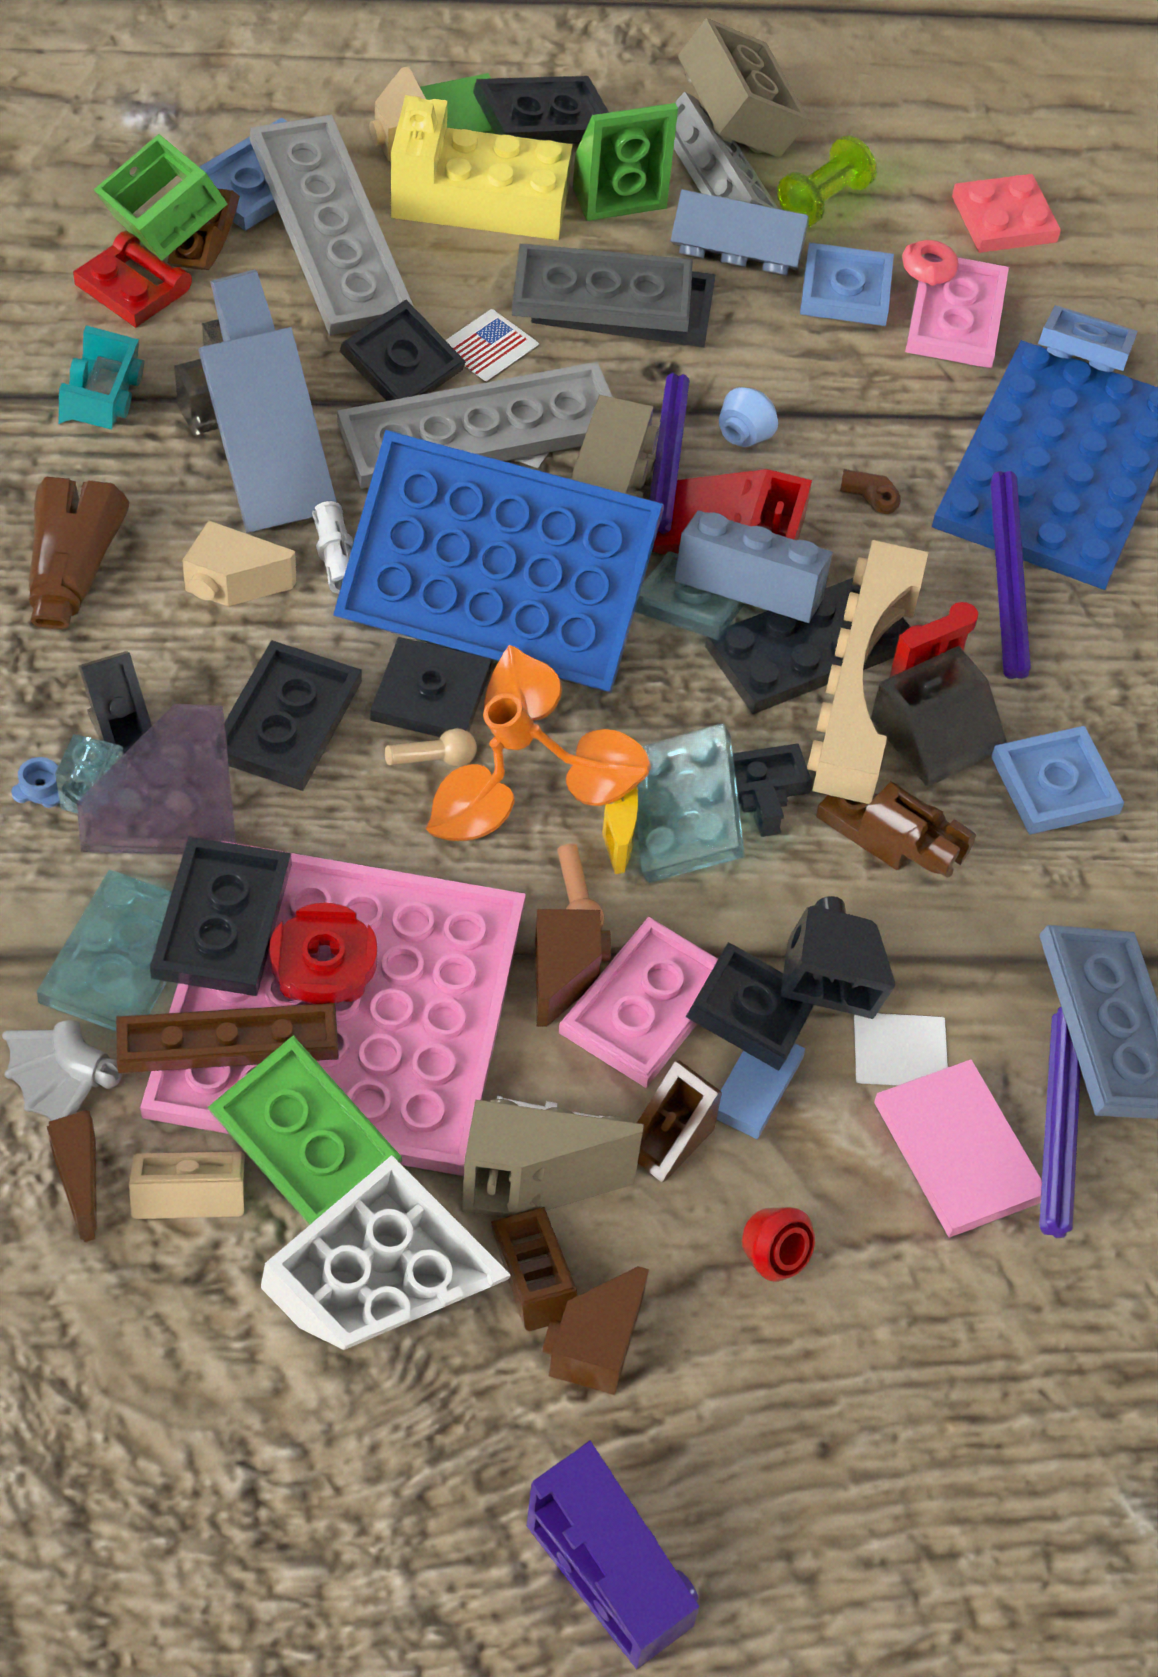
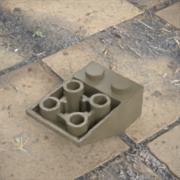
[462,1099,644,1218]

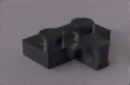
[701,743,812,837]

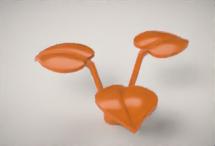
[426,645,651,841]

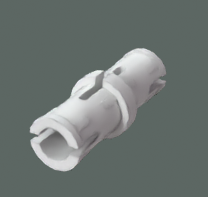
[312,501,354,594]

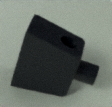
[781,896,895,1019]

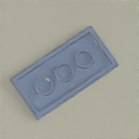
[198,327,337,533]
[1039,925,1158,1119]

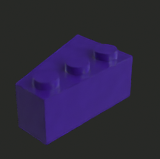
[526,1440,699,1670]

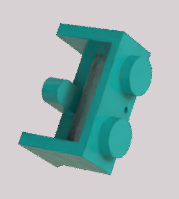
[58,325,144,430]

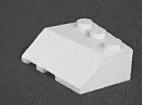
[261,1155,511,1350]

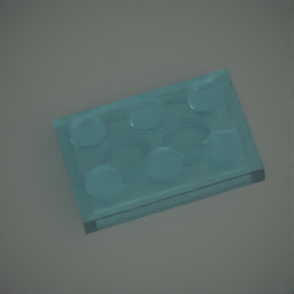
[637,723,745,883]
[37,869,172,1031]

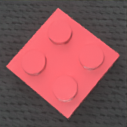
[952,174,1061,253]

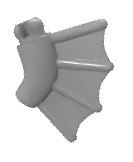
[2,1020,123,1121]

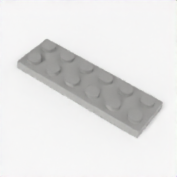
[250,115,414,336]
[337,362,613,489]

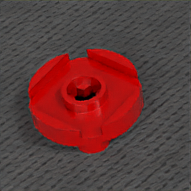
[270,903,377,1004]

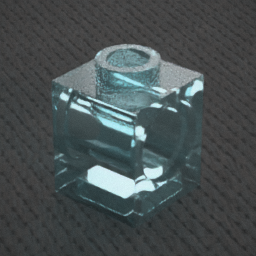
[55,734,127,821]

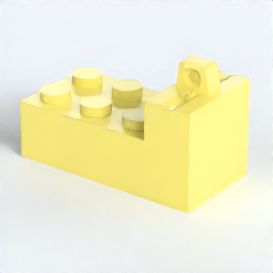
[391,95,573,240]

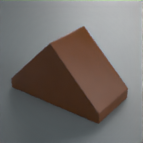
[637,1060,722,1182]

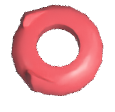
[902,240,959,286]

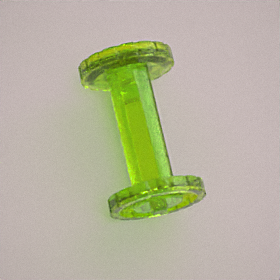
[777,135,877,227]

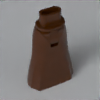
[29,476,130,629]

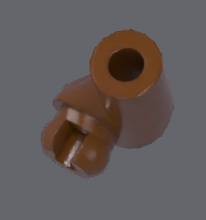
[840,469,901,514]

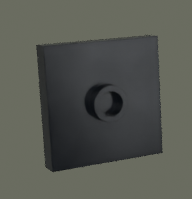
[339,299,466,401]
[370,637,492,737]
[686,942,814,1071]

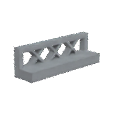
[674,92,778,209]

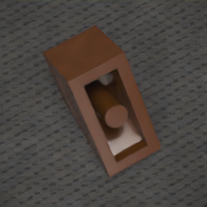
[535,909,611,1027]
[542,1266,649,1395]

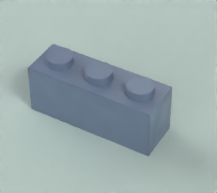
[671,189,809,276]
[674,511,833,623]

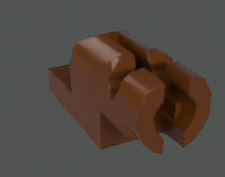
[816,781,976,878]

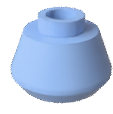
[719,387,778,447]

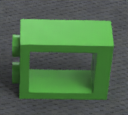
[94,134,228,261]

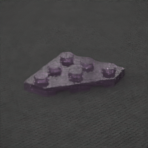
[77,704,236,855]

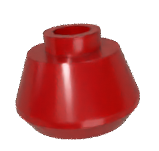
[742,1207,815,1282]

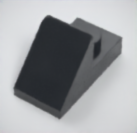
[78,651,159,763]

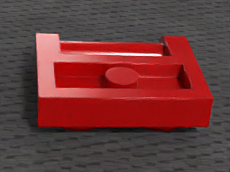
[73,231,192,328]
[885,602,978,709]

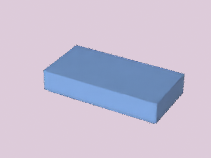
[717,1043,806,1140]

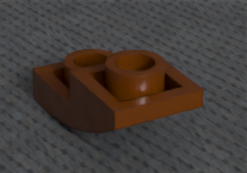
[167,188,240,270]

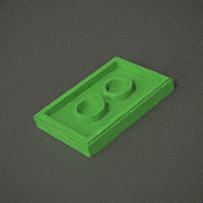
[208,1035,402,1225]

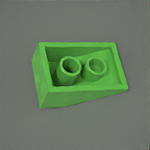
[572,103,678,221]

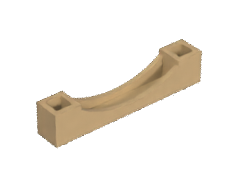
[807,540,929,804]

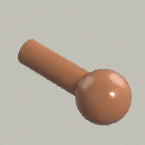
[557,844,604,929]

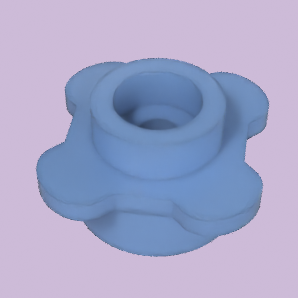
[11,757,69,808]

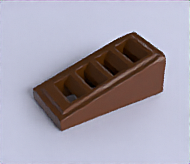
[47,1110,97,1242]
[491,1207,578,1331]

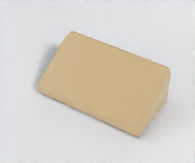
[129,1151,245,1219]

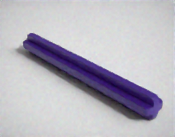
[649,373,690,534]
[991,471,1031,679]
[1039,1007,1081,1238]

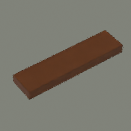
[116,1003,339,1073]

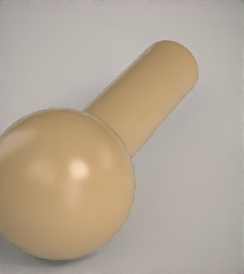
[385,728,477,766]

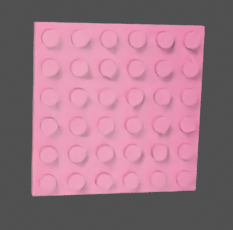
[140,841,526,1176]

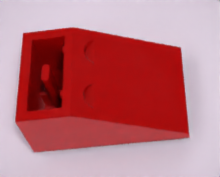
[652,469,812,558]

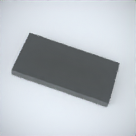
[512,243,693,332]

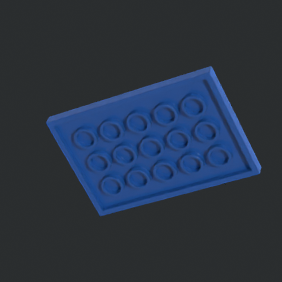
[932,340,1158,590]
[333,430,664,693]

